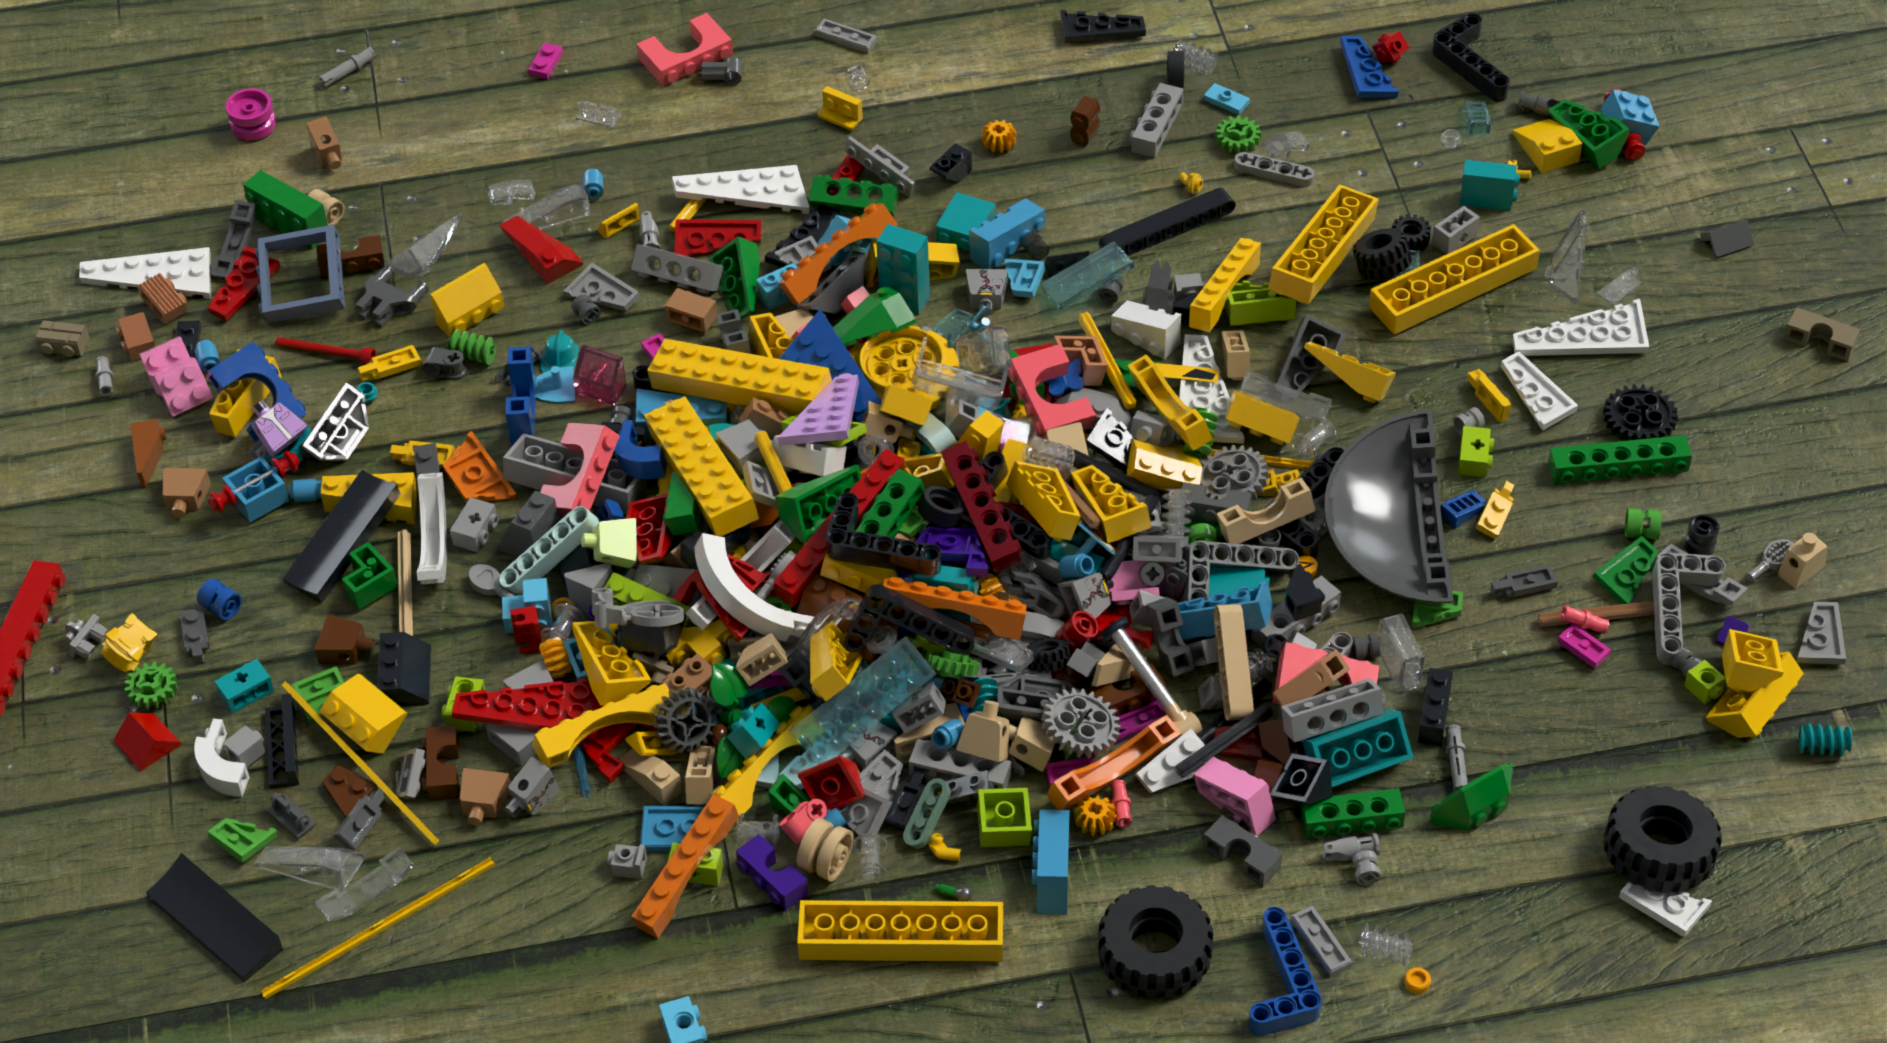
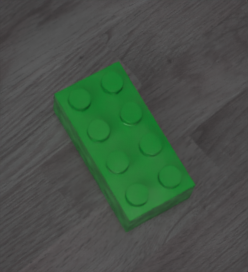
[243,170,328,249]

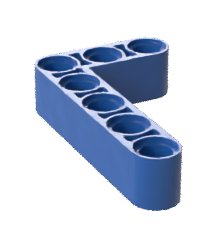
[1248,906,1322,1036]

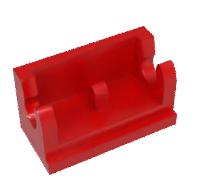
[510,605,542,654]

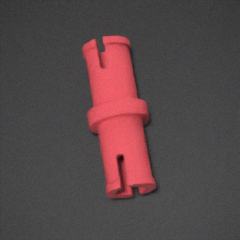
[1559,605,1609,634]
[1110,780,1132,828]

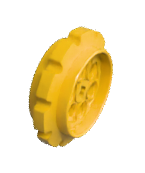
[850,326,959,411]

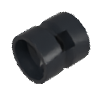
[1685,514,1720,555]

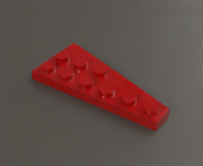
[452,678,603,739]

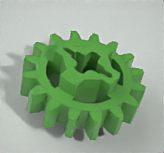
[1215,115,1261,154]
[927,648,980,679]
[124,662,178,710]

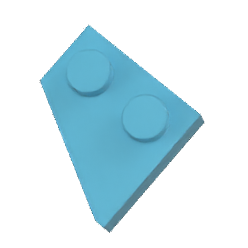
[1004,259,1046,298]

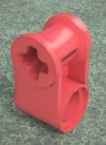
[779,799,827,844]

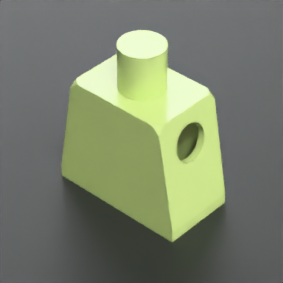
[581,518,637,568]

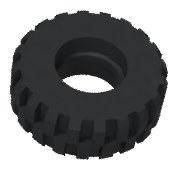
[1603,785,1722,893]
[1098,885,1214,1000]

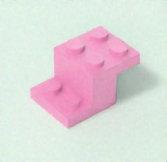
[138,336,213,417]
[1105,560,1159,605]

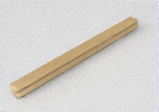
[397,530,413,636]

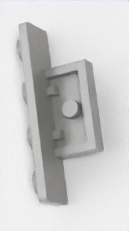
[844,136,915,197]

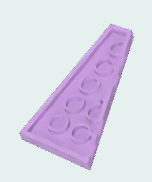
[778,373,859,446]

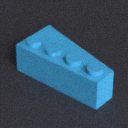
[969,198,1046,269]
[636,389,728,439]
[1178,581,1274,641]
[1032,809,1069,914]

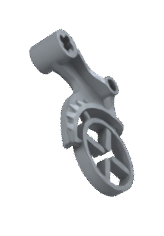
[591,588,684,628]

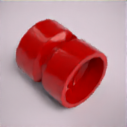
[1055,611,1099,654]

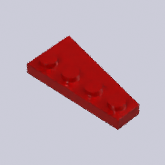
[674,219,762,257]
[208,246,280,321]

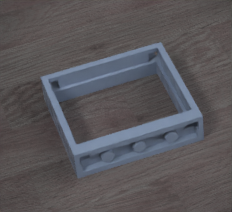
[255,225,345,323]

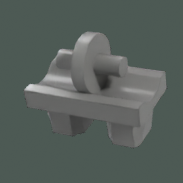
[65,614,108,659]

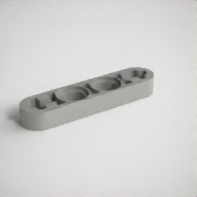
[1234,152,1315,187]

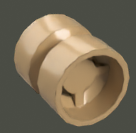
[308,189,345,225]

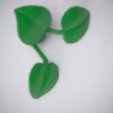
[710,664,798,778]

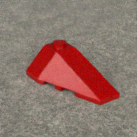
[500,215,583,284]

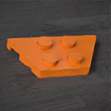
[443,431,517,503]

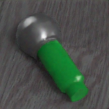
[935,884,973,902]

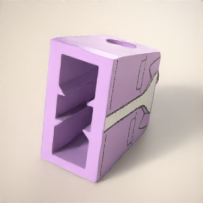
[252,400,307,458]

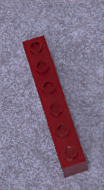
[941,441,1023,573]

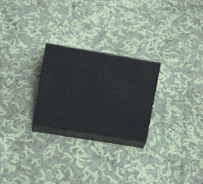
[1270,753,1333,804]

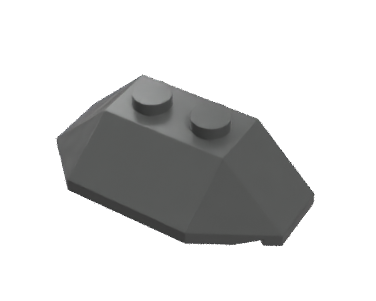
[796,254,866,315]
[997,674,1091,726]

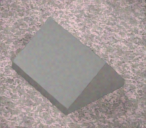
[564,562,613,613]

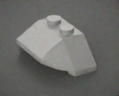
[301,382,369,461]
[1051,388,1133,433]

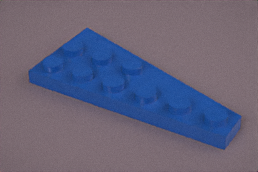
[778,309,890,426]

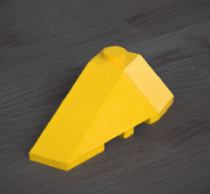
[1304,342,1396,403]
[572,621,651,706]

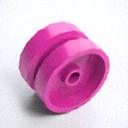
[226,88,276,141]

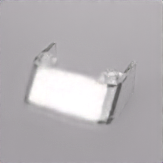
[911,337,1011,411]

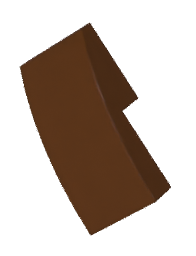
[940,677,982,708]

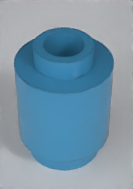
[582,169,604,199]
[194,340,221,372]
[289,478,322,503]
[1059,554,1094,580]
[931,719,964,749]

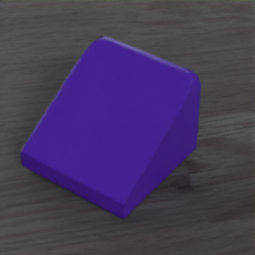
[1716,616,1749,645]

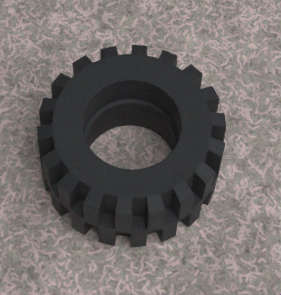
[1353,228,1412,280]

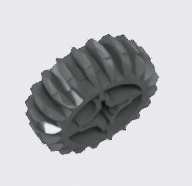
[652,687,717,753]

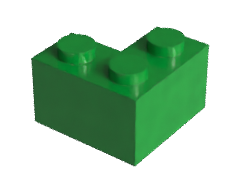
[342,542,398,610]

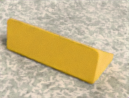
[597,203,640,239]
[625,731,677,756]

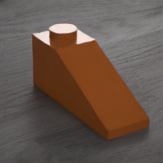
[130,419,167,488]

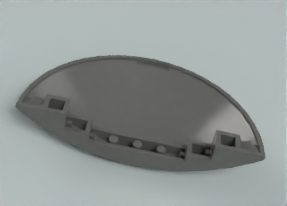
[1325,410,1453,604]

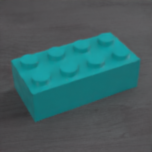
[876,224,930,315]
[1302,708,1414,787]

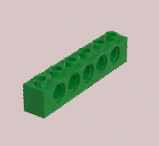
[1548,435,1692,483]

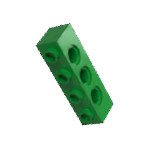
[809,175,899,218]
[855,468,925,538]
[1300,788,1405,838]

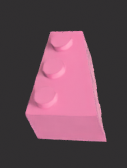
[1194,757,1276,836]

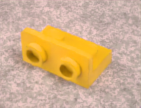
[817,86,863,130]

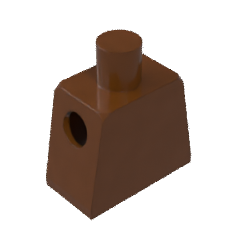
[314,614,375,664]

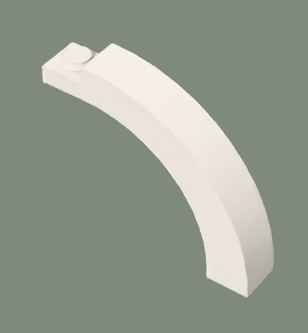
[417,472,447,584]
[685,520,796,630]
[695,533,816,642]

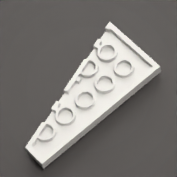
[672,165,810,214]
[79,247,211,299]
[1512,299,1649,356]
[1176,334,1244,444]

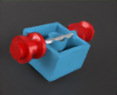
[1600,89,1660,160]
[207,451,300,522]

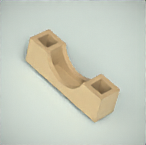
[1216,478,1315,544]

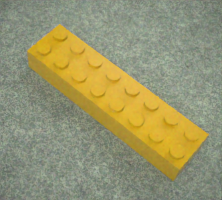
[1268,184,1379,305]
[1369,224,1540,334]
[647,339,832,415]
[644,396,759,537]
[797,900,1003,962]

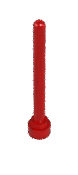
[275,337,377,365]

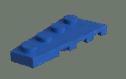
[1340,36,1399,98]

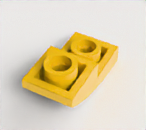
[1256,469,1300,496]

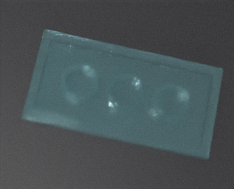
[1040,241,1135,310]

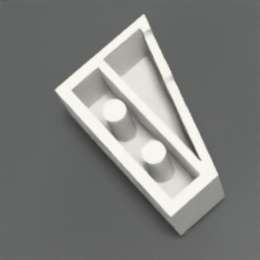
[1111,300,1181,360]
[773,435,847,477]

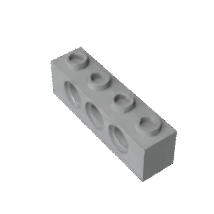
[1129,83,1183,158]
[631,244,723,294]
[1251,575,1341,651]
[1281,678,1384,742]
[909,739,1011,789]

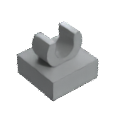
[1198,676,1223,710]

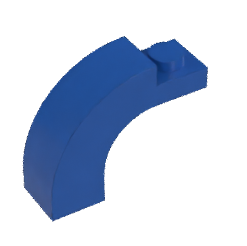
[614,420,667,479]

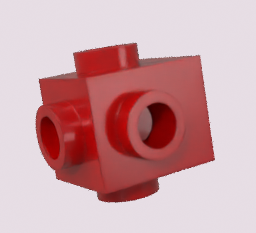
[1372,30,1410,64]

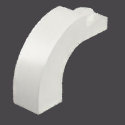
[194,719,250,797]

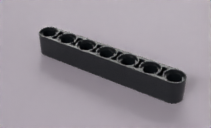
[1098,188,1236,262]

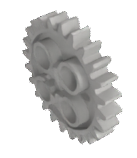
[1200,445,1269,500]
[1041,688,1121,758]

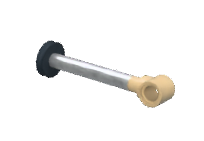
[1098,616,1202,738]

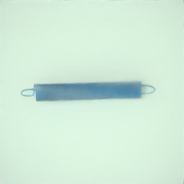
[573,745,591,800]

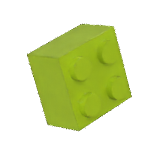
[977,788,1032,847]

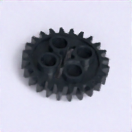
[1603,384,1678,441]

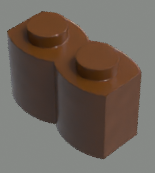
[1070,96,1100,146]

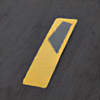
[1155,363,1219,383]

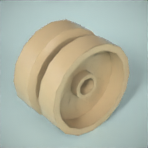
[796,818,854,882]

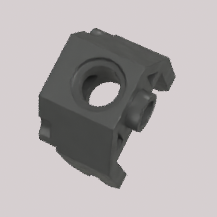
[1142,260,1176,315]

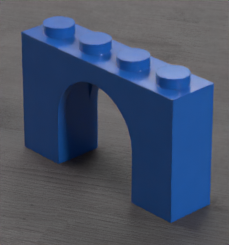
[206,342,307,443]
[506,346,537,447]

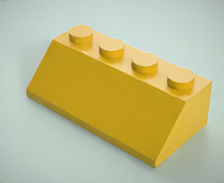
[1705,652,1804,738]

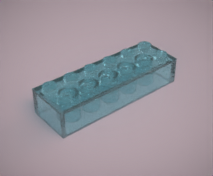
[790,636,936,765]

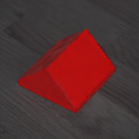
[113,712,181,771]
[797,755,864,811]

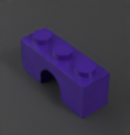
[736,834,809,911]

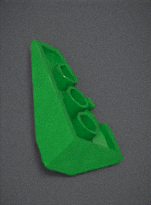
[1548,99,1630,169]
[709,237,760,320]
[833,287,916,347]
[775,465,861,543]

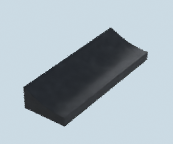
[282,470,401,604]
[146,853,283,982]

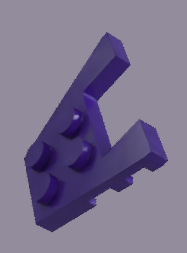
[895,527,988,577]

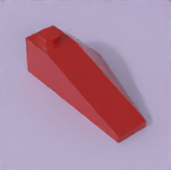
[626,493,676,564]

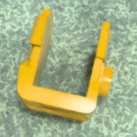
[101,613,158,673]

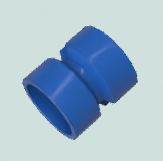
[197,579,242,620]

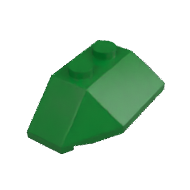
[1430,762,1513,830]

